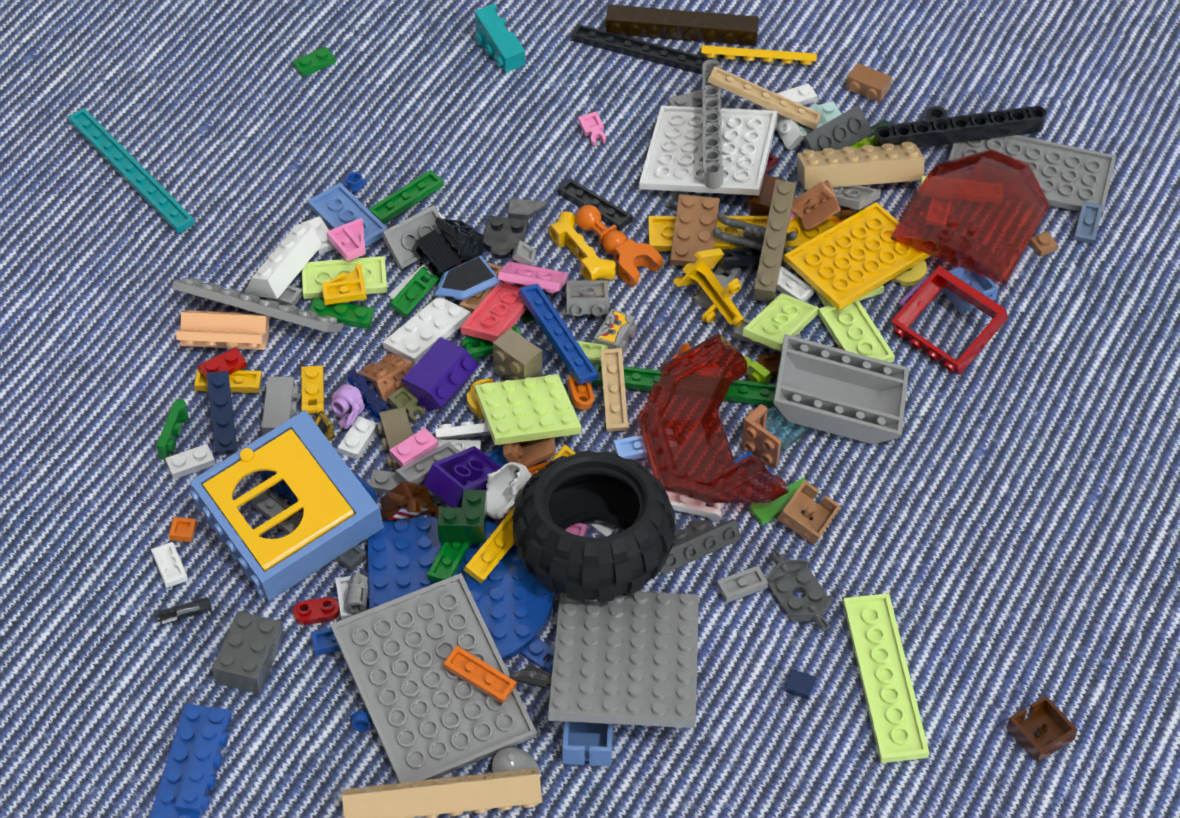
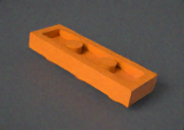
[443,646,517,704]

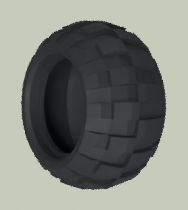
[513,450,675,602]

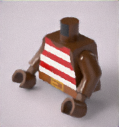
[380,481,442,521]

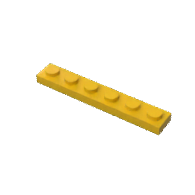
[701,45,817,65]

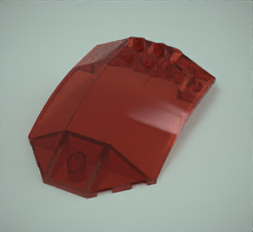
[891,149,1051,285]

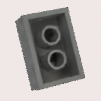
[212,611,284,694]

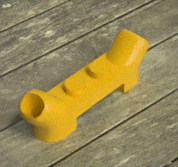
[548,212,617,281]

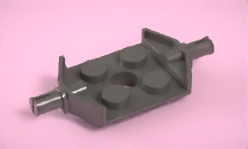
[767,550,833,631]

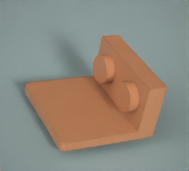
[359,354,414,403]
[503,437,555,468]

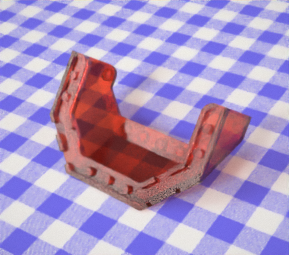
[637,333,789,503]

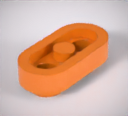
[567,374,595,410]

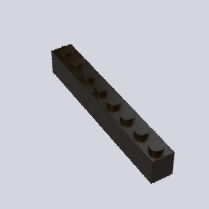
[605,4,759,46]

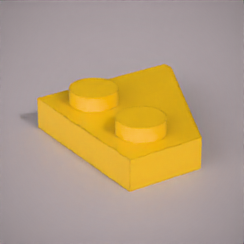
[322,264,367,305]

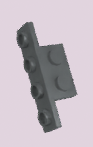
[660,519,741,574]

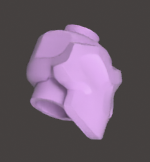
[331,384,365,429]

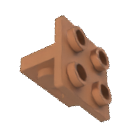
[792,180,840,231]

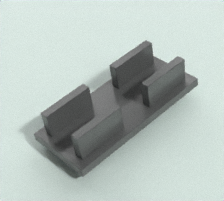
[802,105,873,151]

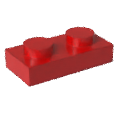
[198,347,247,382]

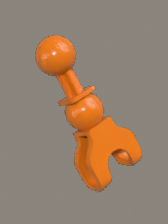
[575,205,663,287]

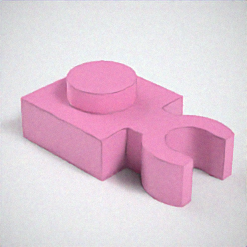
[578,111,606,147]

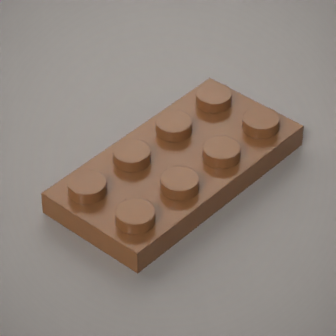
[670,194,720,266]

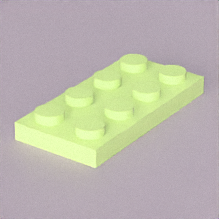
[302,256,387,299]
[742,293,819,351]
[818,300,895,363]

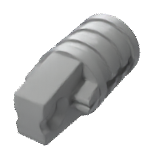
[345,572,368,615]

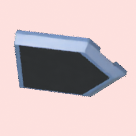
[435,256,500,300]

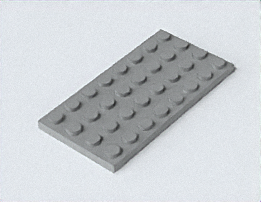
[944,135,1116,217]

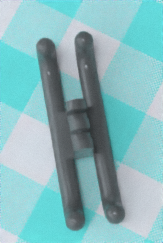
[713,212,797,256]

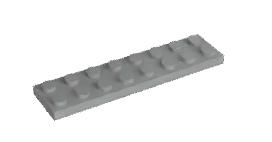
[172,277,343,333]

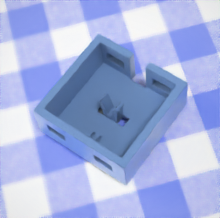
[942,261,998,313]

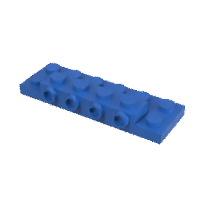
[149,703,232,818]

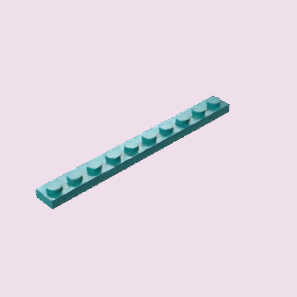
[67,108,195,233]

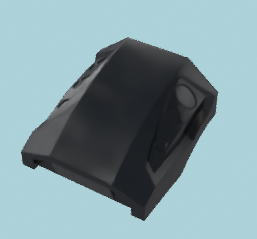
[435,217,487,260]

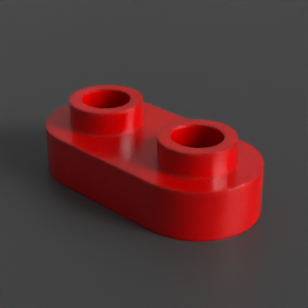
[293,597,340,625]

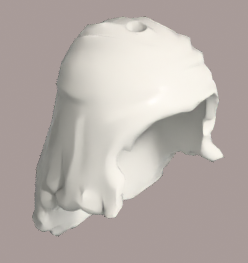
[486,462,531,519]

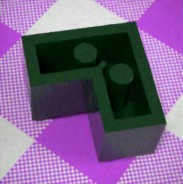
[437,490,487,543]

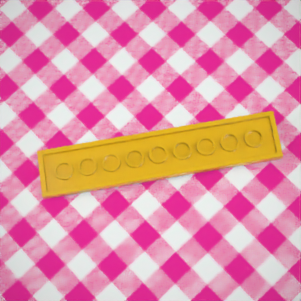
[648,216,851,251]

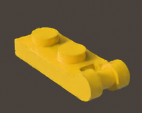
[301,365,324,415]

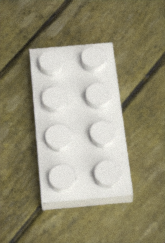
[383,297,471,364]

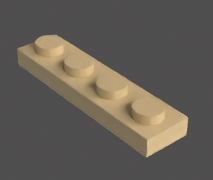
[600,348,628,432]

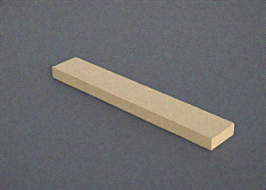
[707,66,822,130]

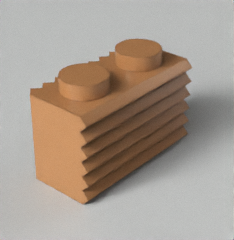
[846,63,892,103]

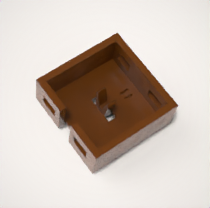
[1007,695,1078,763]

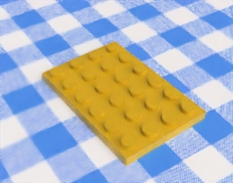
[783,202,932,311]

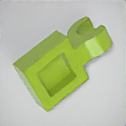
[735,356,771,384]

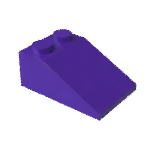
[424,446,501,508]

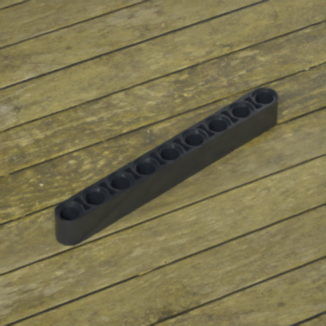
[873,106,1047,148]

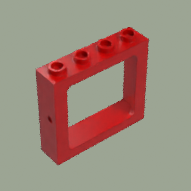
[891,266,1008,375]

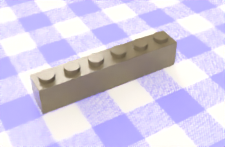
[753,179,796,303]

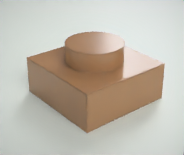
[1029,232,1059,257]

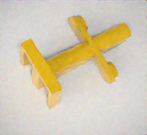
[673,248,745,328]

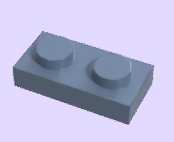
[1074,201,1103,244]

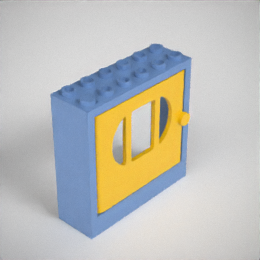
[189,410,384,601]

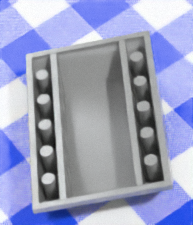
[773,334,909,444]

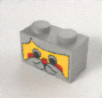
[594,309,637,353]

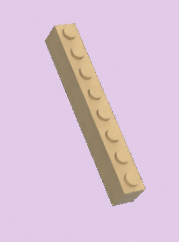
[342,768,542,818]

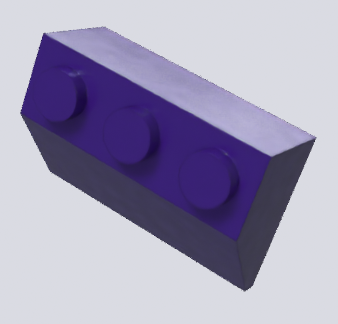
[401,337,479,412]

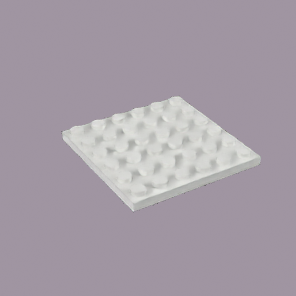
[639,106,778,195]

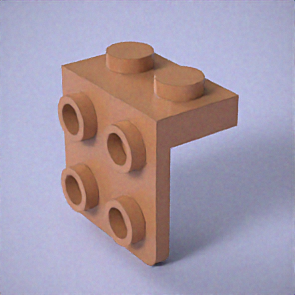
[741,404,781,468]

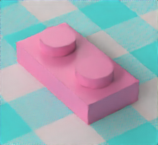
[389,428,439,467]

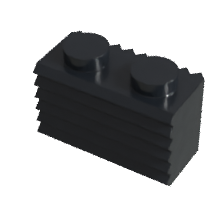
[412,230,460,279]

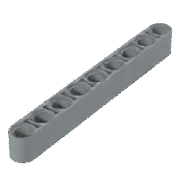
[702,59,723,189]

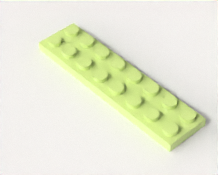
[843,593,929,763]

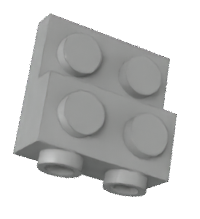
[566,280,609,316]

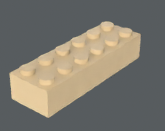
[797,142,924,190]

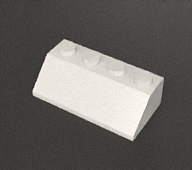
[245,224,322,299]

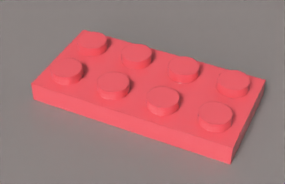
[461,280,527,342]

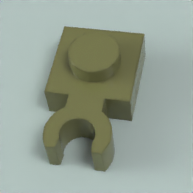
[387,386,425,424]

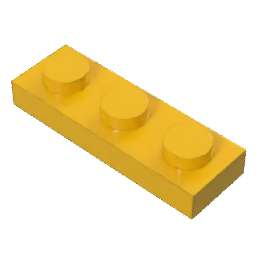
[194,369,262,393]

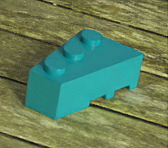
[474,3,525,73]

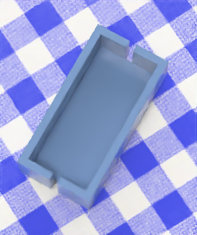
[563,721,613,766]

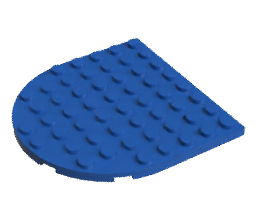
[368,517,554,660]

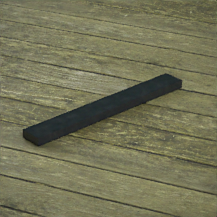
[571,24,721,75]

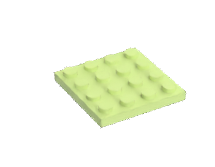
[474,374,581,445]

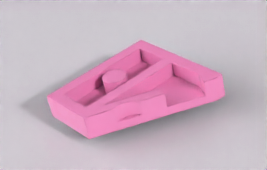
[327,218,365,262]

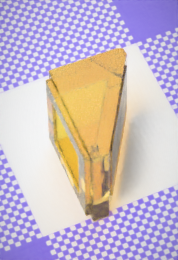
[314,411,335,441]

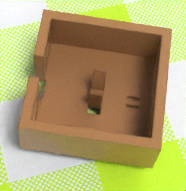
[777,480,841,545]

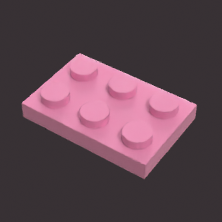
[498,261,569,293]

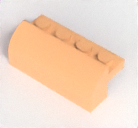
[176,310,269,350]

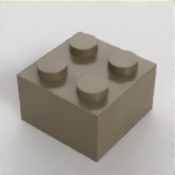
[493,328,542,380]

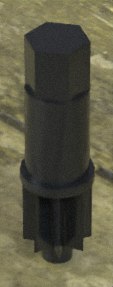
[155,597,212,625]

